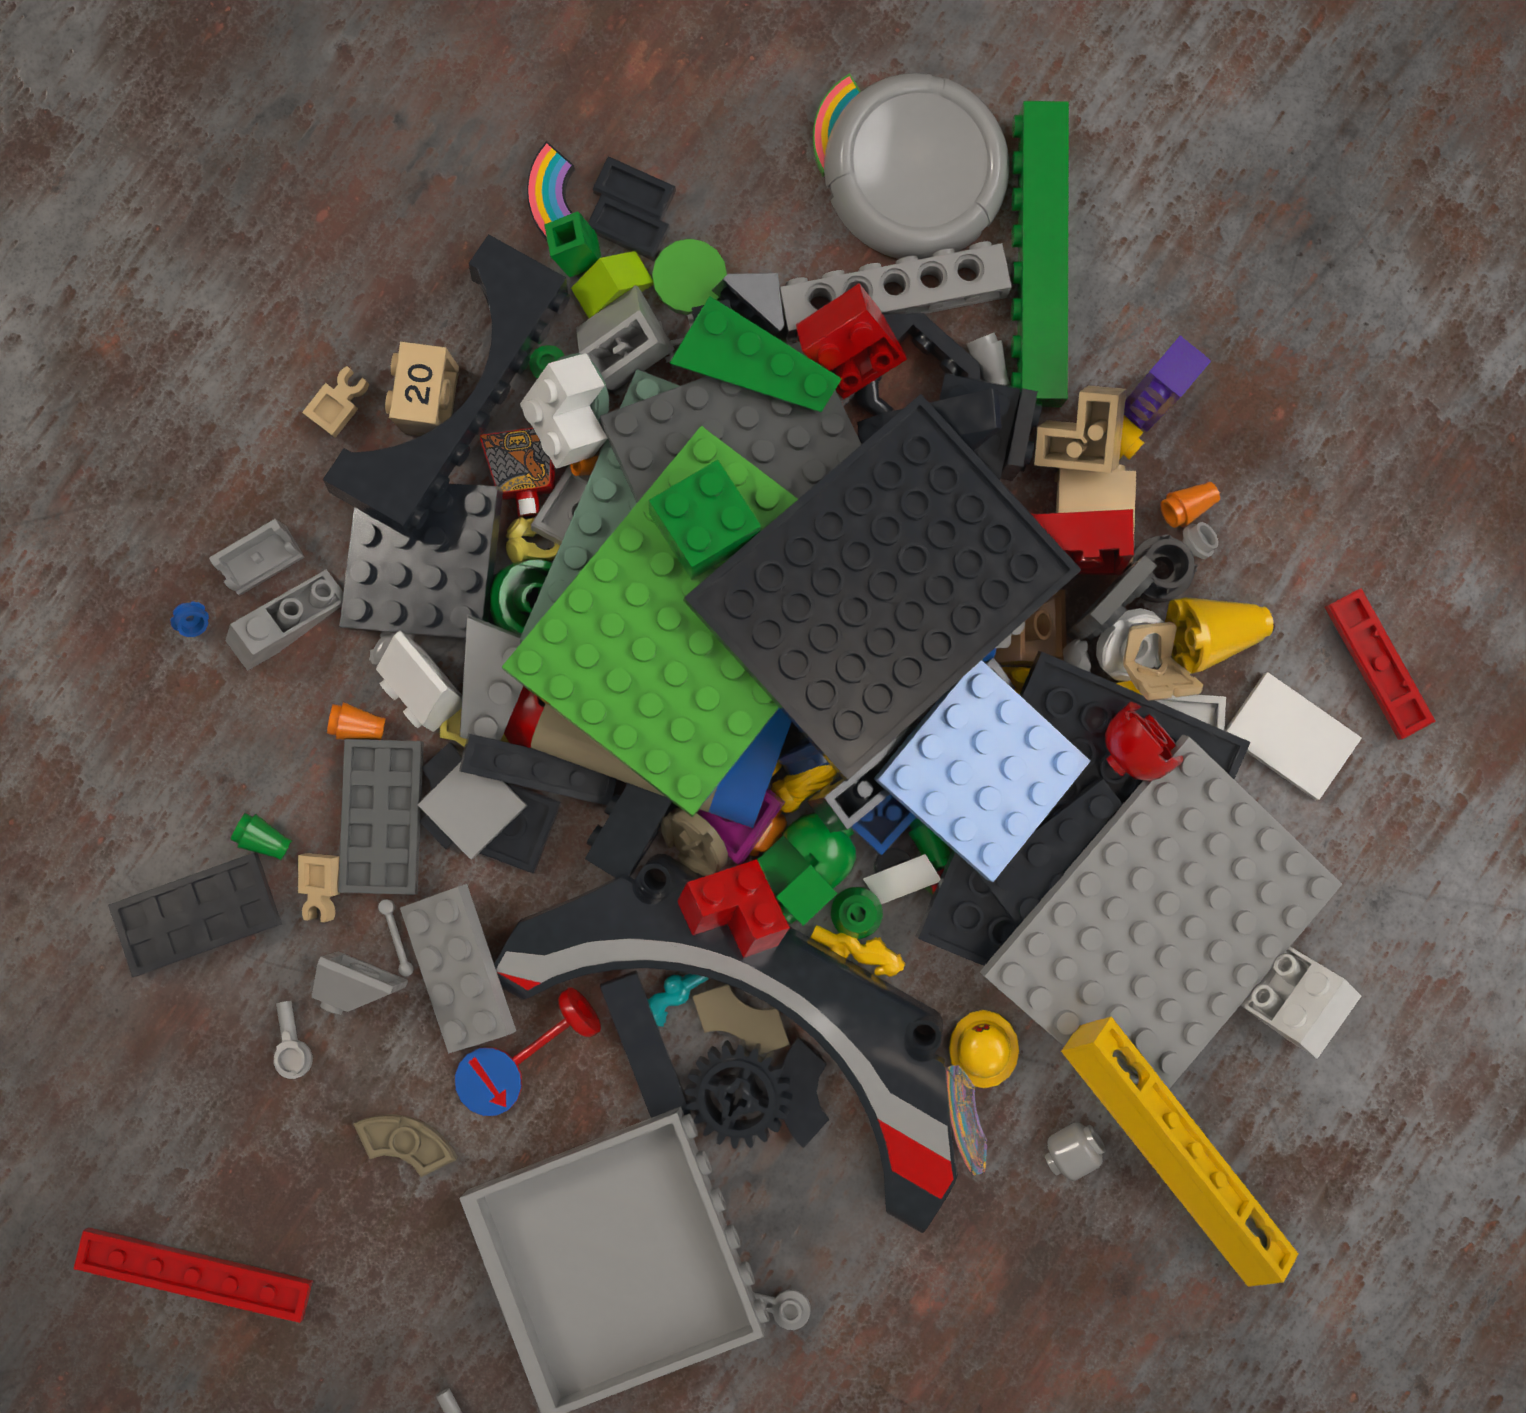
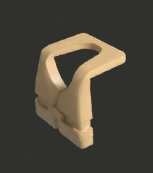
[1123,622,1203,701]

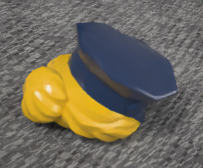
[771,737,837,813]

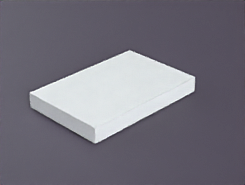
[1224,672,1362,800]

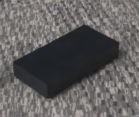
[592,156,676,221]
[588,194,670,261]

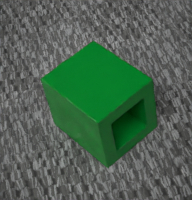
[544,211,602,278]

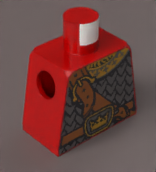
[480,428,555,518]

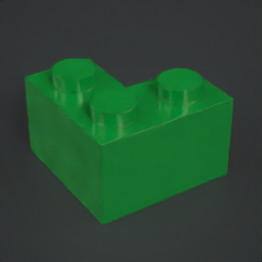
[757,836,838,926]

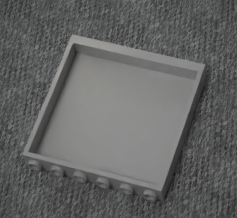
[459,1106,769,1413]

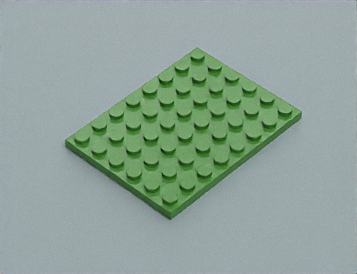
[502,426,798,817]

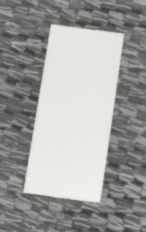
[863,854,941,904]

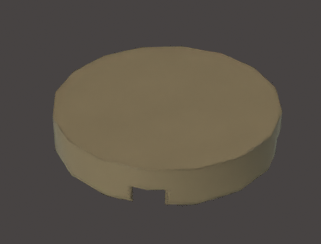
[661,808,728,876]

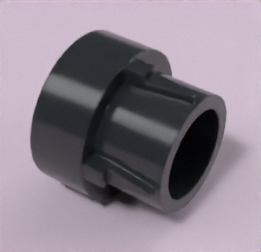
[1126,534,1198,603]

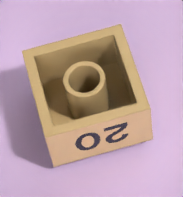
[385,342,459,436]

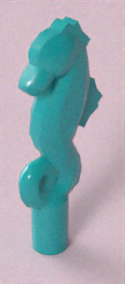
[648,973,709,1027]

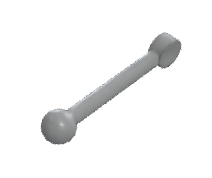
[378,899,414,977]

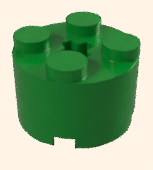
[489,560,552,635]

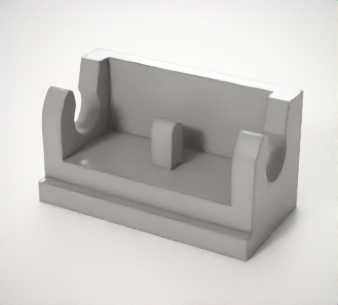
[209,519,304,596]

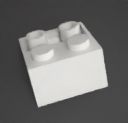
[1241,947,1361,1059]

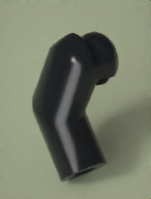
[856,376,894,416]

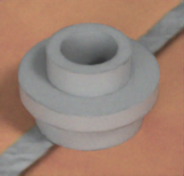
[1183,522,1218,559]

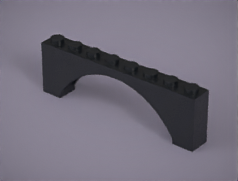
[323,234,570,538]

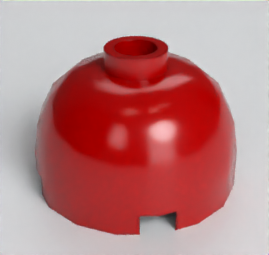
[1105,701,1184,781]

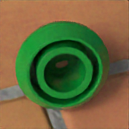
[831,887,883,939]

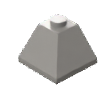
[312,951,408,1015]

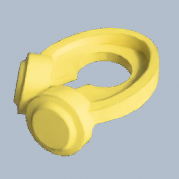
[506,517,560,563]

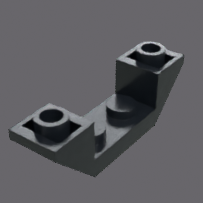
[883,313,980,380]

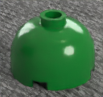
[782,812,856,889]

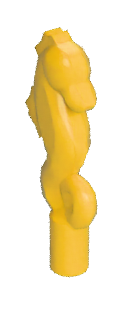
[810,925,905,977]

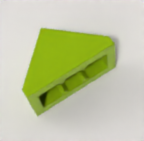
[571,251,654,318]

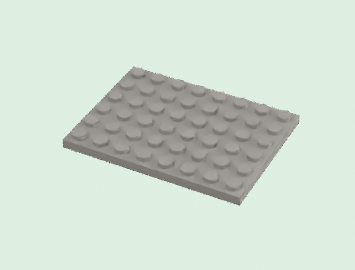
[980,735,1342,1089]

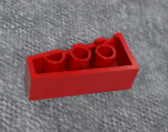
[1030,509,1134,575]

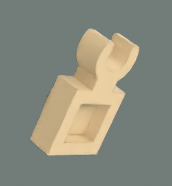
[302,366,369,438]
[298,853,340,923]

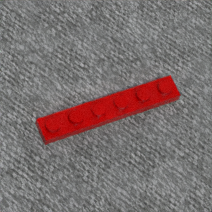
[73,1227,313,1323]

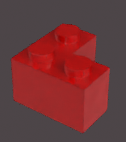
[677,859,790,958]

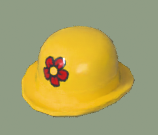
[949,1010,1019,1089]

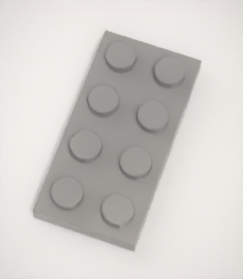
[400,884,516,1054]

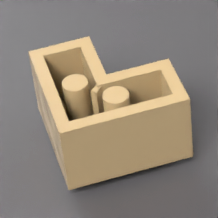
[1034,386,1126,473]

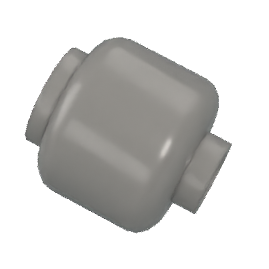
[1045,1122,1106,1181]

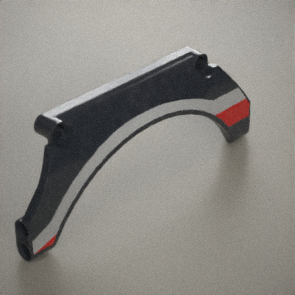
[494,854,958,1233]

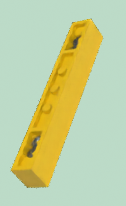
[1061,1016,1299,1287]

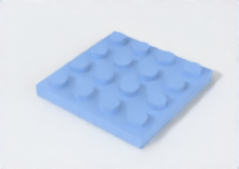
[874,660,1090,882]

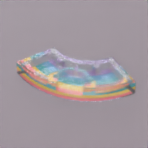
[946,1065,987,1175]

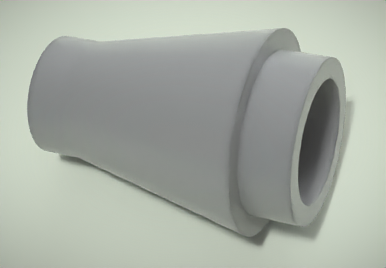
[967,332,1010,385]

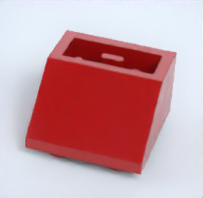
[796,283,907,399]

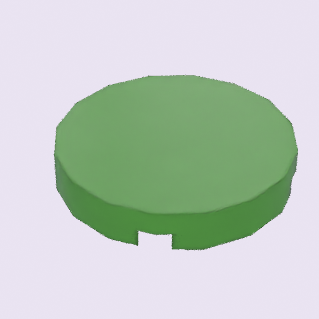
[652,239,727,315]

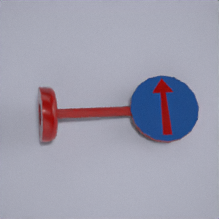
[455,987,601,1116]

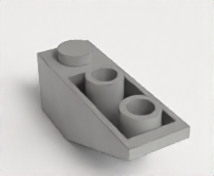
[225,569,344,671]

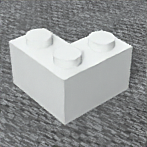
[520,353,608,469]

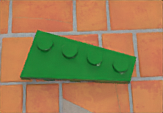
[670,296,842,412]

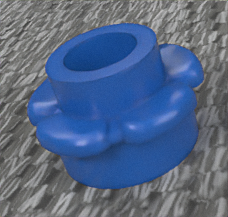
[170,601,209,637]

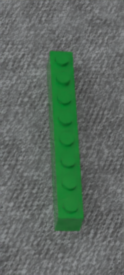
[1011,101,1069,407]

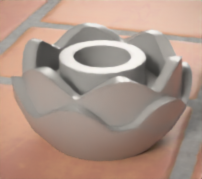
[1063,638,1091,673]

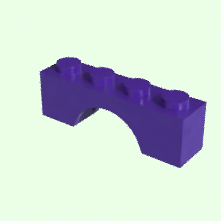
[1124,335,1211,432]

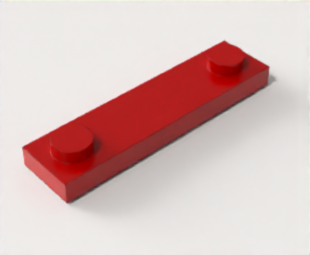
[1324,588,1436,740]

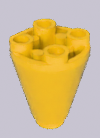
[1165,597,1273,674]

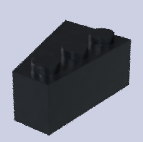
[585,781,676,878]

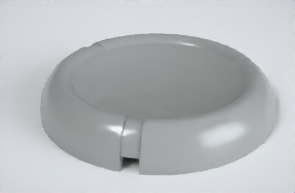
[824,73,1009,260]

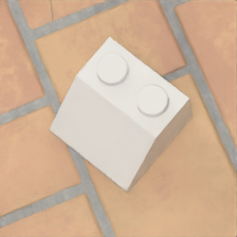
[376,631,462,732]

